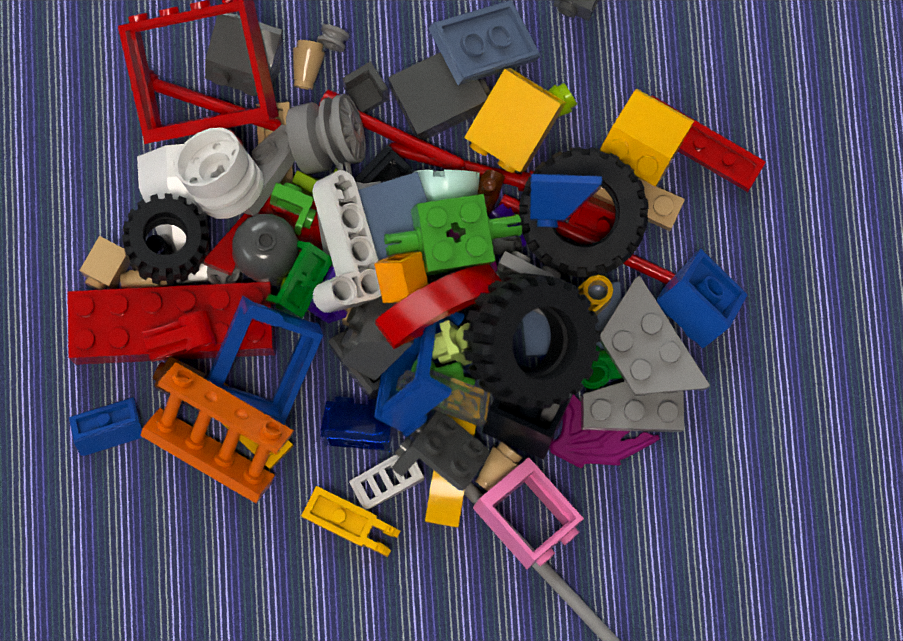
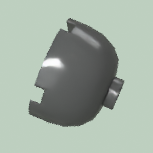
[232,214,299,282]

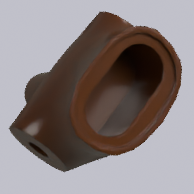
[477,170,505,216]

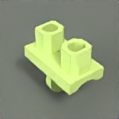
[432,320,472,366]

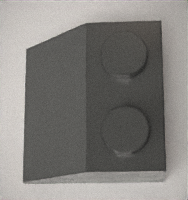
[205,13,283,96]
[341,296,414,381]

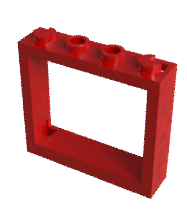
[118,0,279,144]

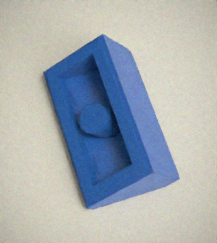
[69,397,143,456]

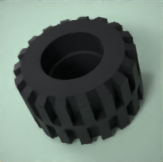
[122,193,209,285]

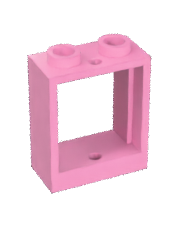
[473,457,584,570]

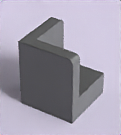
[342,61,389,114]

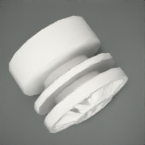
[174,128,264,219]

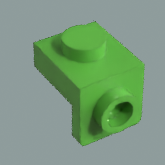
[270,182,317,236]

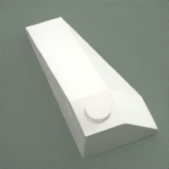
[137,144,210,284]

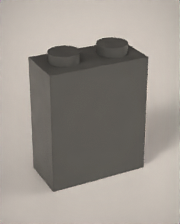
[388,52,491,141]

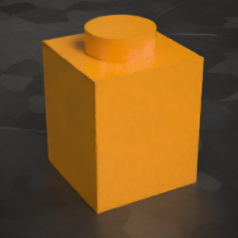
[374,252,428,303]

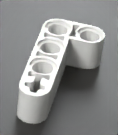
[312,170,381,312]

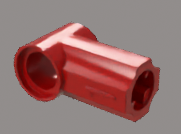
[143,311,217,362]

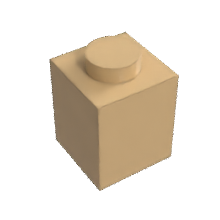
[79,236,130,290]

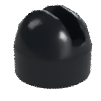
[146,235,174,255]

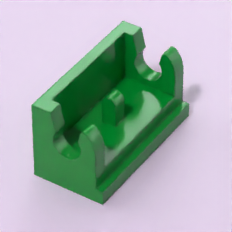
[265,240,332,318]

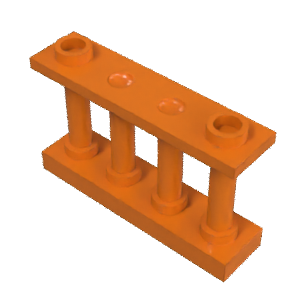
[140,362,294,504]

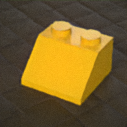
[600,88,694,187]

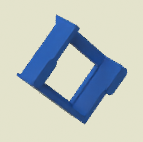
[206,296,323,425]
[374,312,464,437]

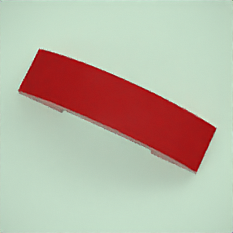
[375,265,502,349]

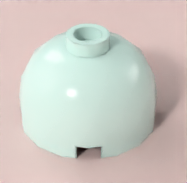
[414,170,480,202]

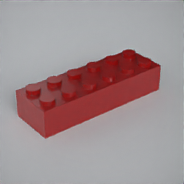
[67,282,276,365]

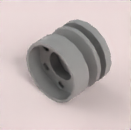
[286,94,366,175]

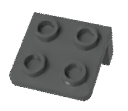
[391,409,489,491]

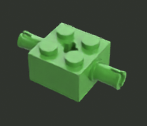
[384,194,522,276]

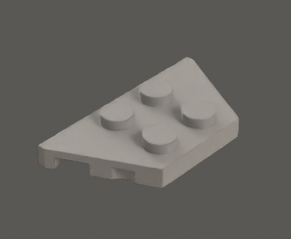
[600,276,710,396]

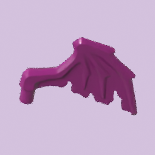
[550,394,660,469]

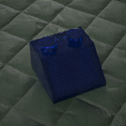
[320,397,393,452]

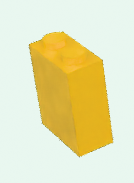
[464,68,567,173]

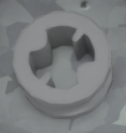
[317,24,350,52]

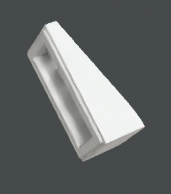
[349,455,425,510]

